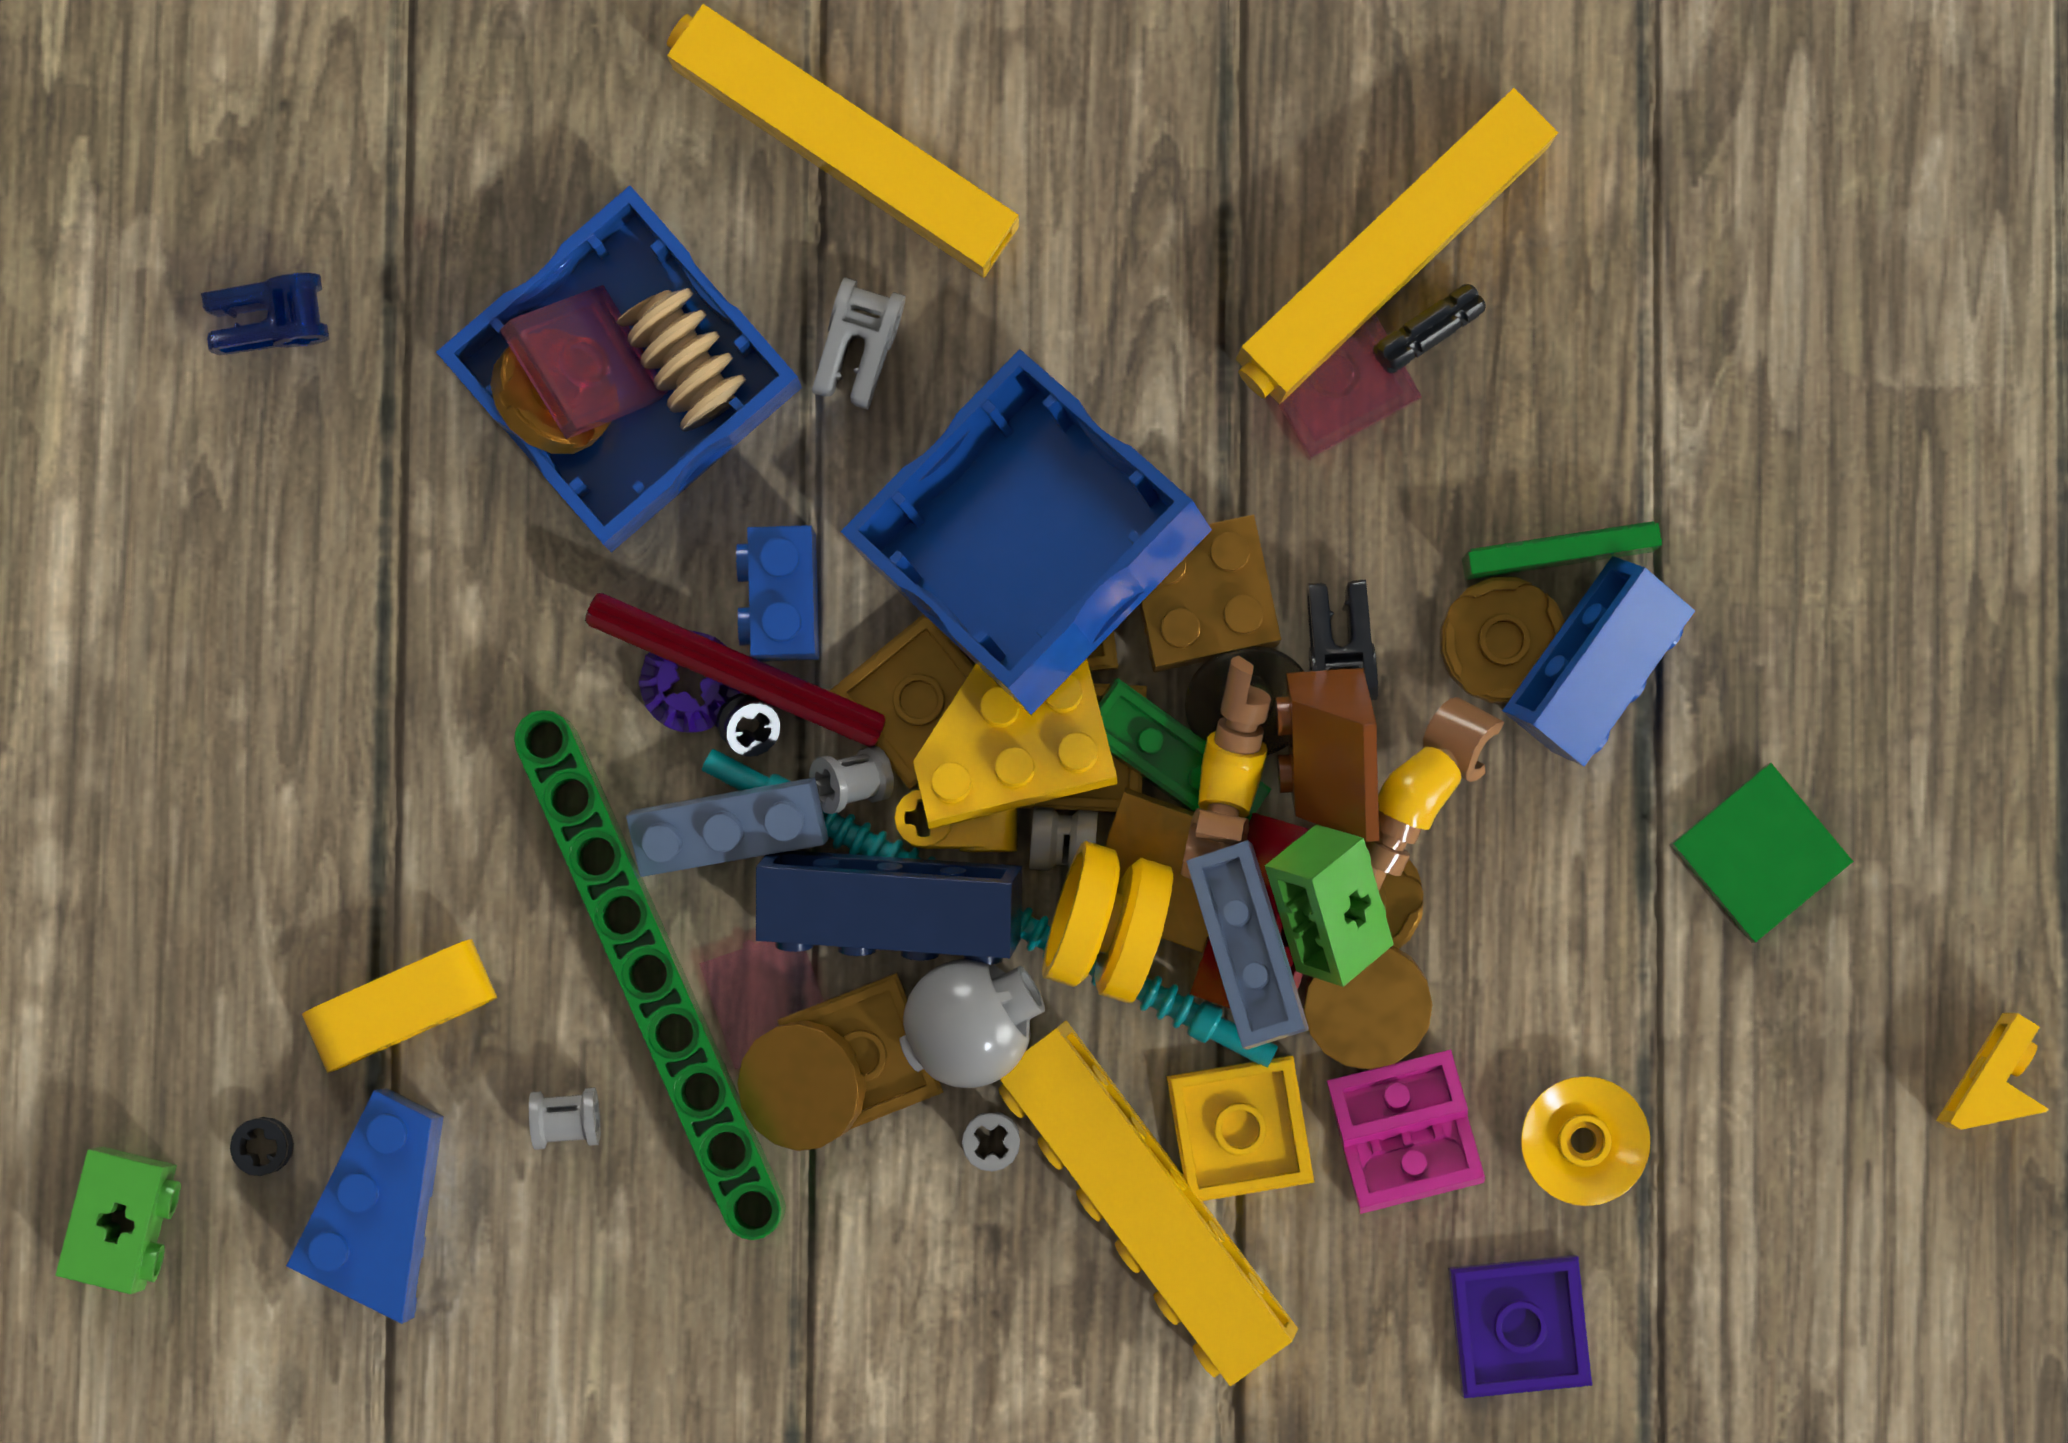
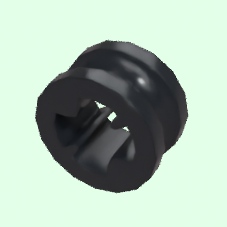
[716,693,780,757]
[230,1117,294,1176]

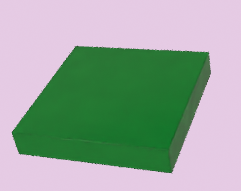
[1670,763,1854,943]

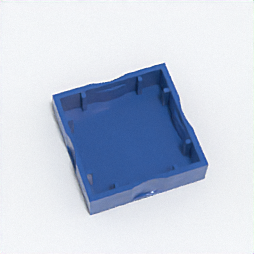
[436,185,802,553]
[840,349,1212,715]

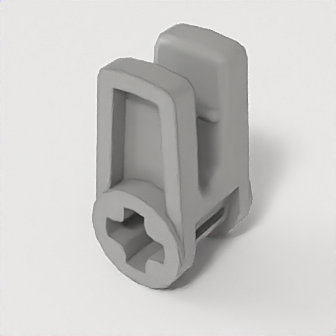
[812,277,906,410]

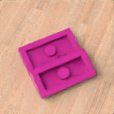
[1327,1049,1485,1214]

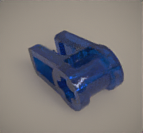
[201,273,330,355]

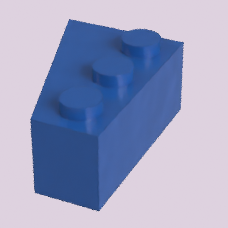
[286,1088,444,1324]

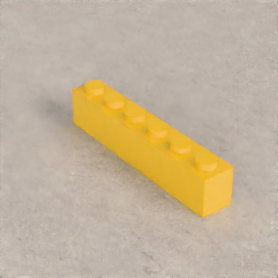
[998,1020,1298,1387]

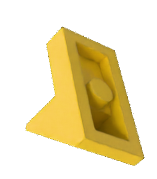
[1936,1013,2049,1130]

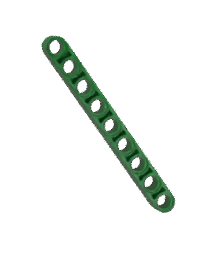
[514,710,786,1240]

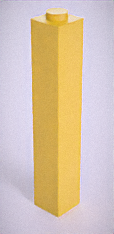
[667,4,1019,278]
[1235,88,1558,405]

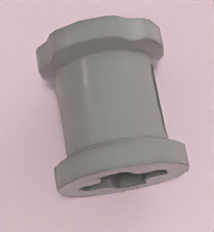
[809,746,894,814]
[529,1087,601,1150]
[962,1112,1020,1172]

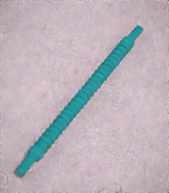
[701,748,1278,1067]

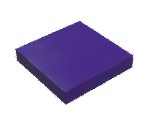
[1448,1255,1592,1398]

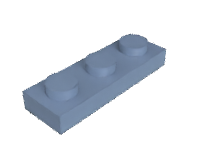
[626,777,829,877]
[1186,840,1309,1050]

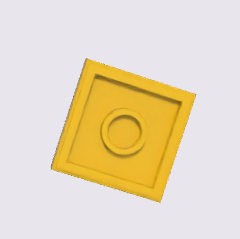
[1166,1055,1315,1201]

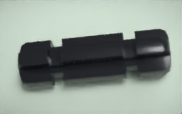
[1373,284,1486,373]

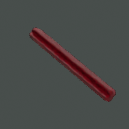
[585,593,886,747]

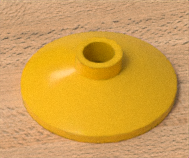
[1521,1076,1650,1206]

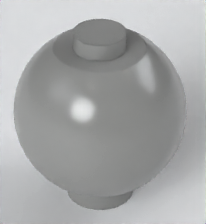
[899,959,1045,1088]

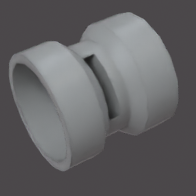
[1029,806,1098,871]

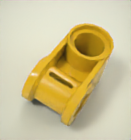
[894,789,1017,852]

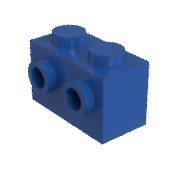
[736,525,819,661]

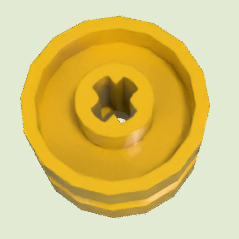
[1042,841,1174,1004]

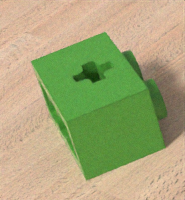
[1265,824,1394,987]
[55,1147,181,1294]

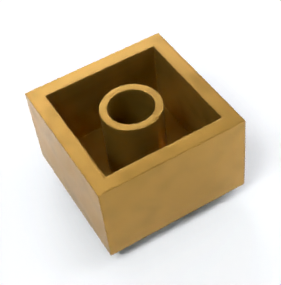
[1139,514,1282,673]

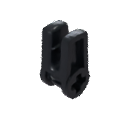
[1306,579,1378,700]

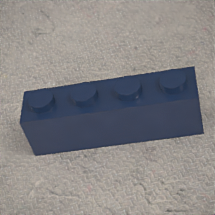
[756,851,1022,965]

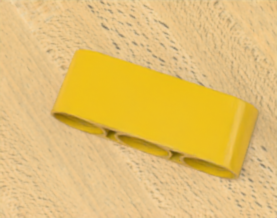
[302,939,497,1073]

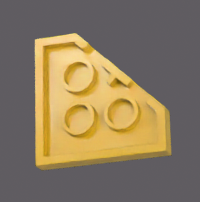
[913,658,1117,829]

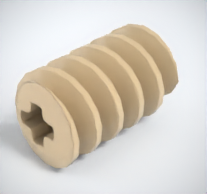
[617,288,746,432]

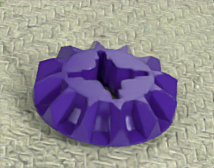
[638,630,740,733]

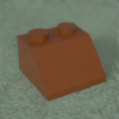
[1275,668,1379,842]

